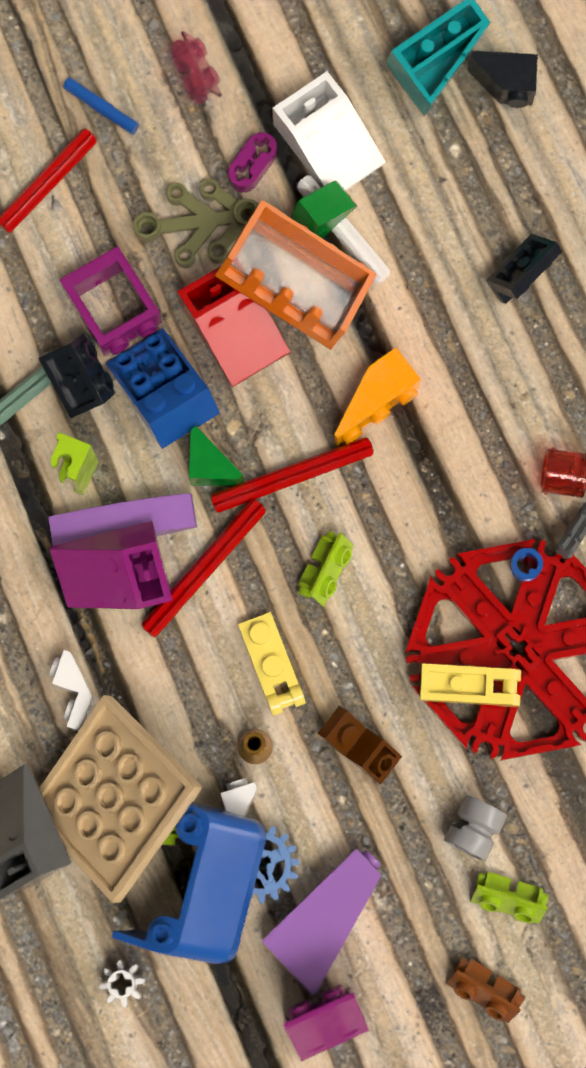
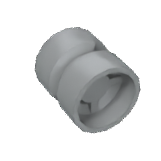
[443,795,507,862]

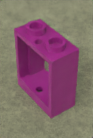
[59,246,162,357]

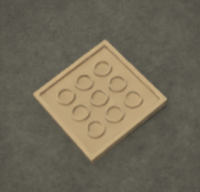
[39,695,203,903]

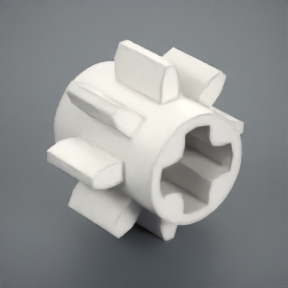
[99,960,146,1007]

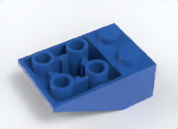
[106,328,220,449]

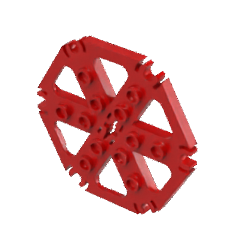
[404,539,586,761]

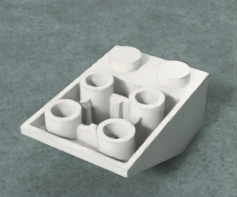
[273,71,385,191]

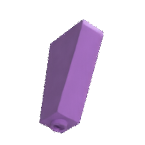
[262,848,382,995]

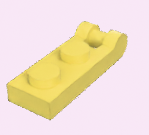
[238,612,306,716]
[420,664,521,707]

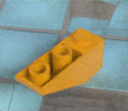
[334,347,421,446]

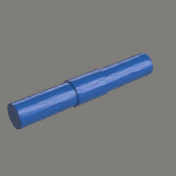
[63,77,140,135]

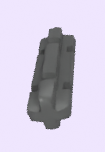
[555,502,586,559]

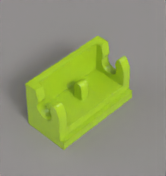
[51,432,99,496]

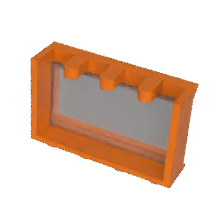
[215,200,377,350]

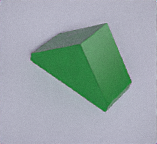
[290,180,358,239]
[189,426,244,487]

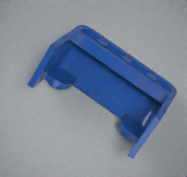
[112,802,266,964]

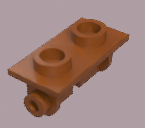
[446,957,525,1023]

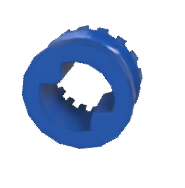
[510,548,543,582]

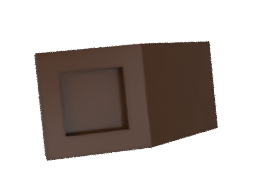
[317,706,402,784]

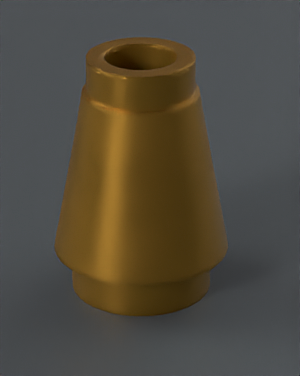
[237,729,273,765]

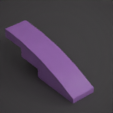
[48,493,198,546]

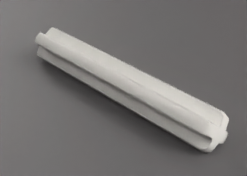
[297,175,390,284]

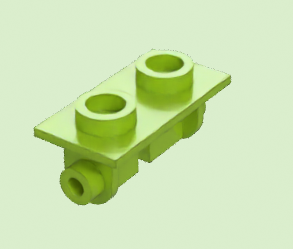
[297,531,354,607]
[470,871,549,924]

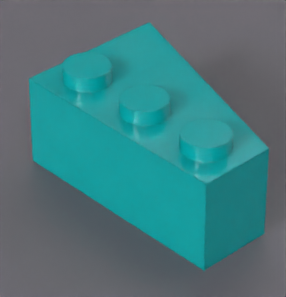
[386,0,491,116]

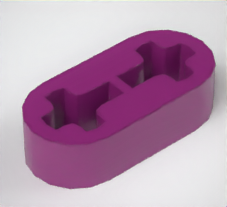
[228,133,277,193]

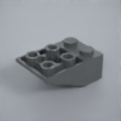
[0,764,71,899]

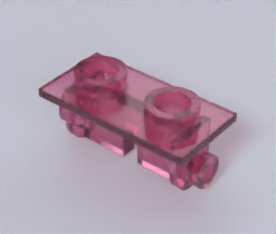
[170,31,222,104]

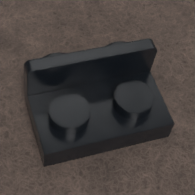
[486,233,563,304]
[38,334,115,418]

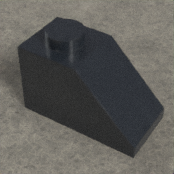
[468,50,538,108]

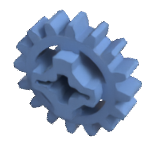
[251,826,300,904]

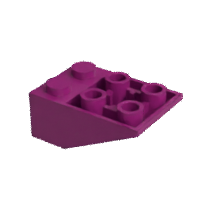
[49,521,172,609]
[283,984,369,1061]

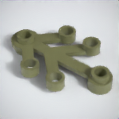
[133,178,259,269]

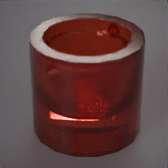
[541,447,586,498]

